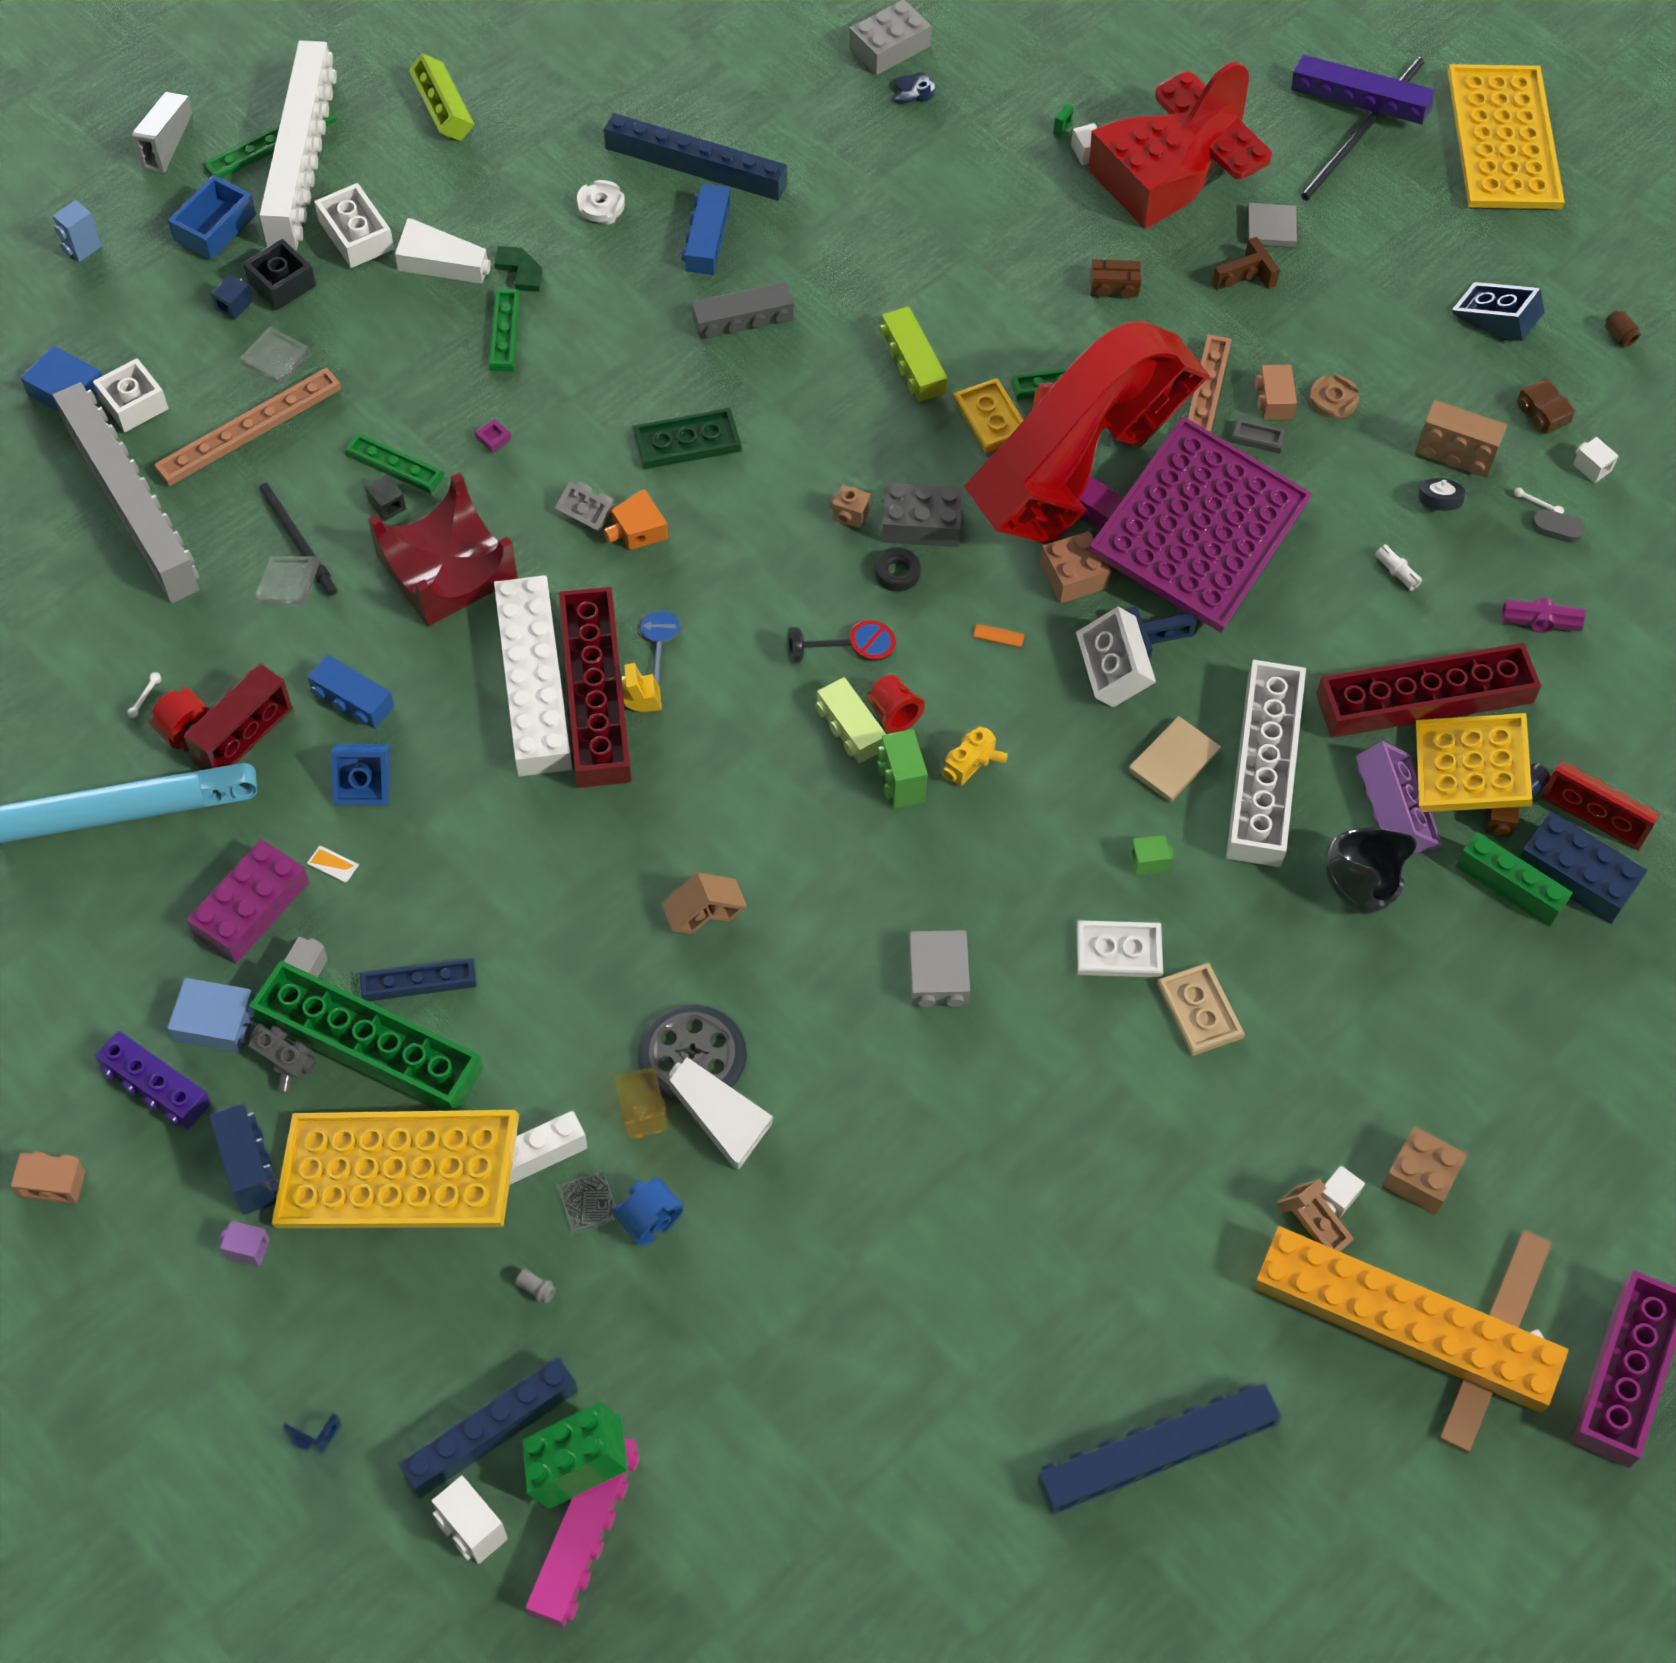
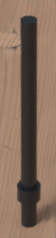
[259,483,338,596]

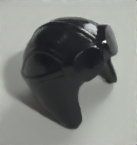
[1326,828,1417,915]

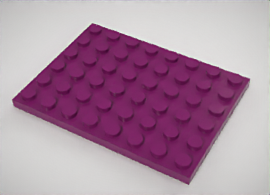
[1087,416,1313,633]

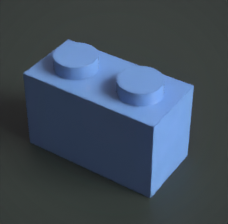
[53,200,102,262]

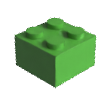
[877,729,928,809]

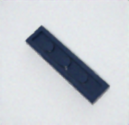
[359,958,477,1001]

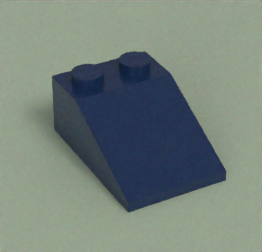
[1452,282,1545,341]

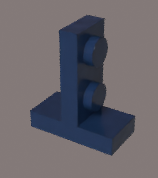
[1126,606,1196,661]

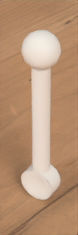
[1514,488,1564,514]
[127,672,161,718]

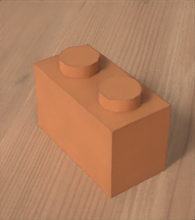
[1255,365,1297,420]
[11,1151,86,1204]

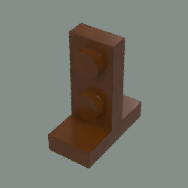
[1212,236,1280,290]

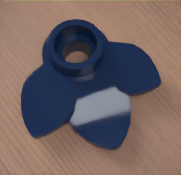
[894,72,936,103]

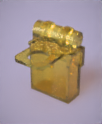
[615,1067,669,1139]

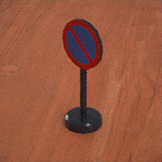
[786,620,896,664]

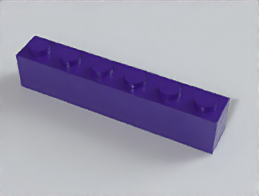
[1291,54,1435,125]

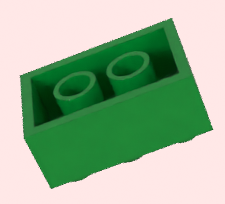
[522,1401,628,1509]

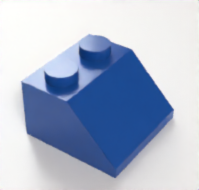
[331,744,392,805]

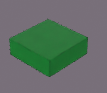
[1053,103,1074,137]

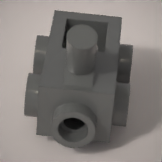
[248,1024,317,1092]

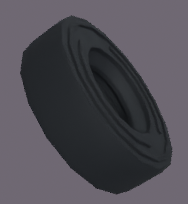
[875,547,921,592]

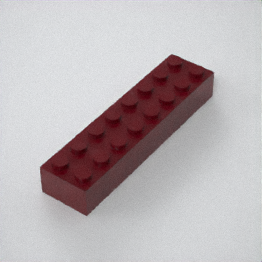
[559,586,632,788]
[1316,643,1542,738]

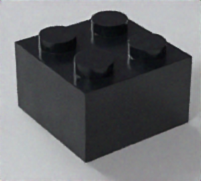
[243,238,316,310]

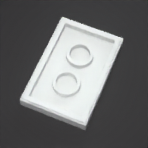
[1076,920,1163,977]

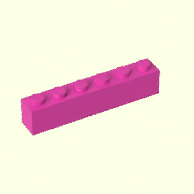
[526,1437,641,1629]

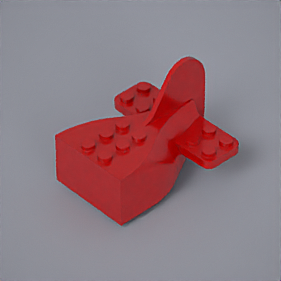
[1088,62,1272,229]

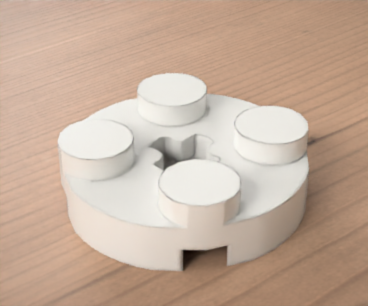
[577,180,625,224]

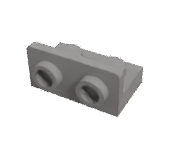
[555,481,616,532]

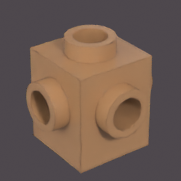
[830,485,871,528]

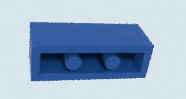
[307,654,394,729]

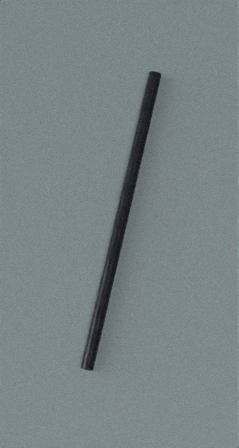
[1301,57,1424,201]

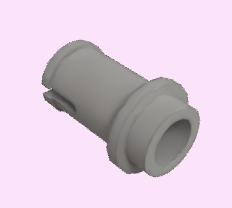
[515,1268,556,1303]

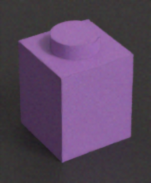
[219,1221,270,1267]

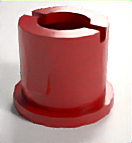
[867,674,925,733]

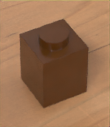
[1484,807,1519,837]

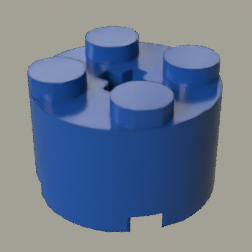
[612,1177,684,1247]

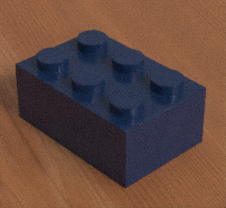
[209,1103,279,1215]

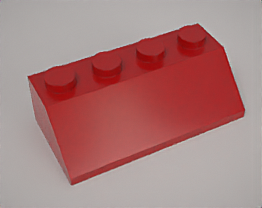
[1541,761,1661,851]

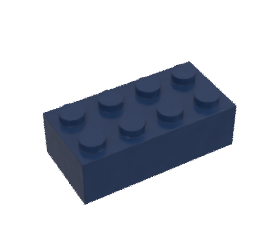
[1519,811,1648,925]

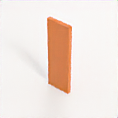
[973,624,1025,648]

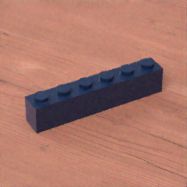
[398,1356,578,1499]

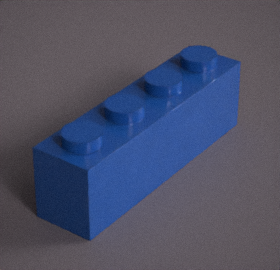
[681,184,730,275]

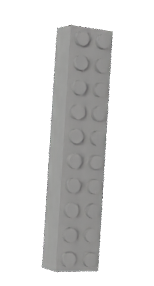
[53,382,200,604]

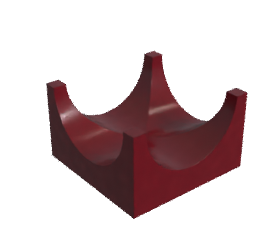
[368,472,518,627]

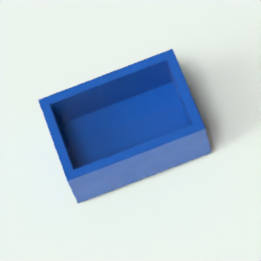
[167,175,256,260]

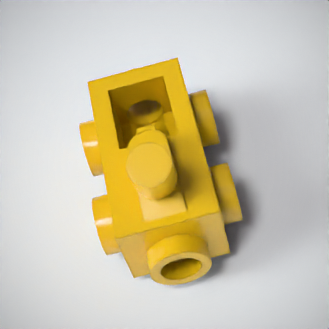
[942,726,1008,787]

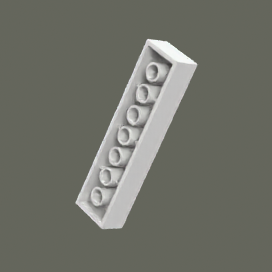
[494,575,572,777]
[1226,660,1306,867]

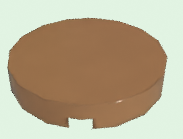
[1309,375,1359,419]

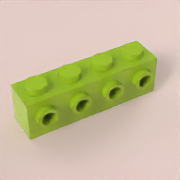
[409,53,475,141]
[879,306,948,402]

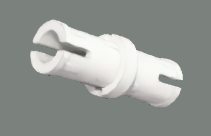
[1375,544,1422,591]

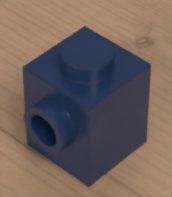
[211,274,253,320]

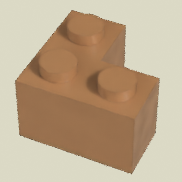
[661,872,747,934]

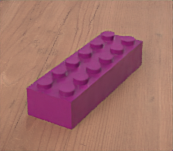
[1570,1270,1676,1468]

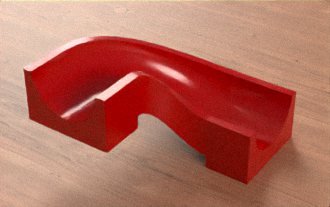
[964,321,1210,544]

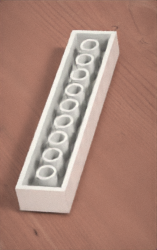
[260,41,336,250]

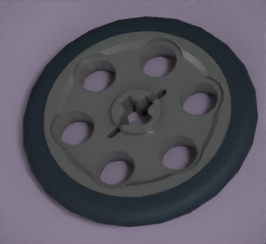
[638,1004,747,1103]

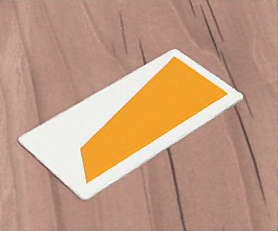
[307,846,359,882]

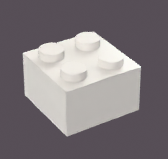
[93,358,169,432]
[432,1475,508,1565]

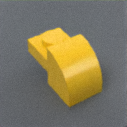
[622,663,662,712]

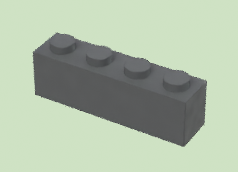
[691,282,794,340]

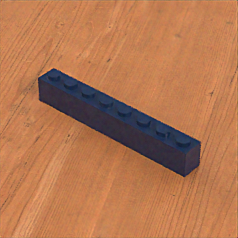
[604,113,787,201]
[1037,1383,1282,1515]

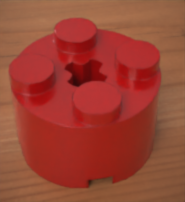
[149,687,209,752]

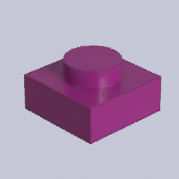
[475,419,512,453]

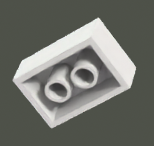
[314,183,394,268]
[1076,607,1156,707]

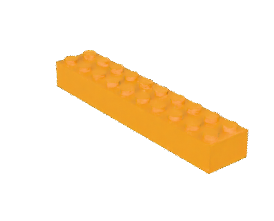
[1253,1226,1569,1414]

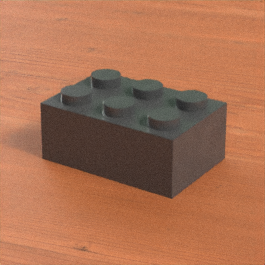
[882,483,962,547]

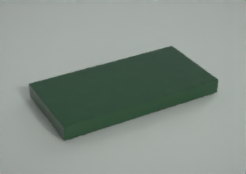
[633,408,742,470]

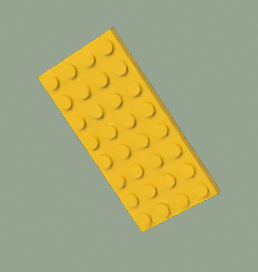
[1448,64,1565,209]
[272,1110,519,1228]

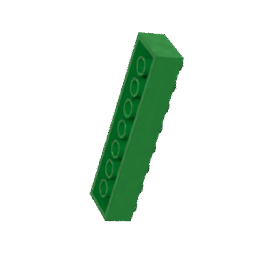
[249,960,483,1111]

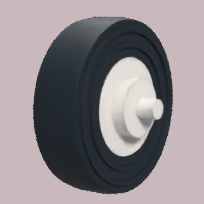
[1418,478,1465,511]

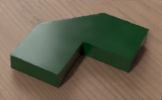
[494,246,543,292]

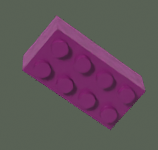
[187,839,309,964]

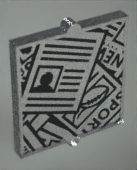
[557,1171,616,1234]

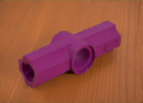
[1501,598,1585,633]

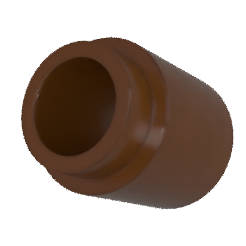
[1604,311,1641,347]

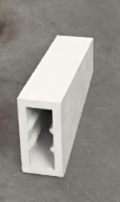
[395,218,491,284]
[669,1057,773,1170]

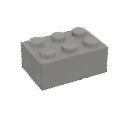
[849,0,932,75]

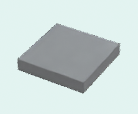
[1248,203,1297,247]

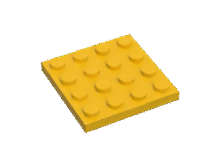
[1416,713,1532,812]

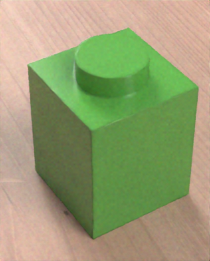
[1130,835,1174,876]

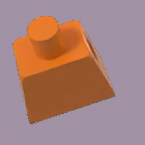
[603,489,669,550]

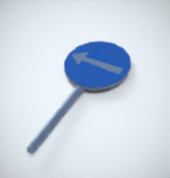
[641,611,680,682]

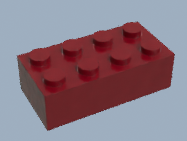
[184,663,293,770]

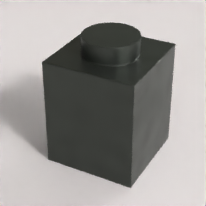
[365,474,406,521]

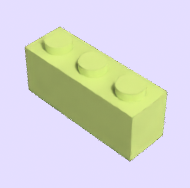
[815,677,886,764]

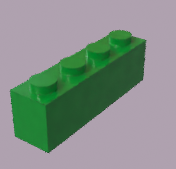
[1456,832,1573,927]

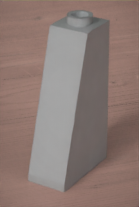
[132,92,192,173]

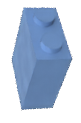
[167,978,255,1053]

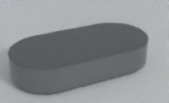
[1532,509,1585,542]

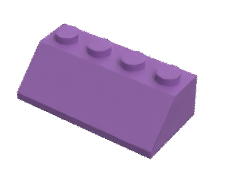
[1356,741,1443,854]

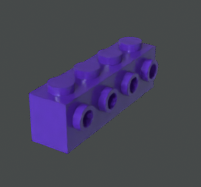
[95,1030,212,1130]

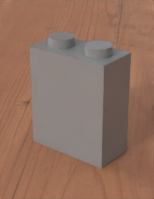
[909,930,970,1007]

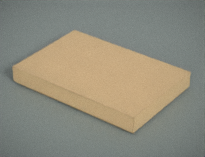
[1128,716,1221,803]
[1157,962,1245,1056]

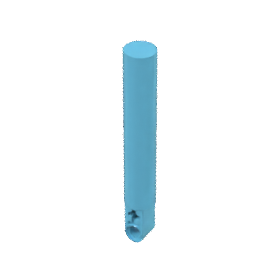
[0,763,257,844]

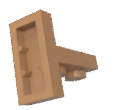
[1276,1179,1354,1252]

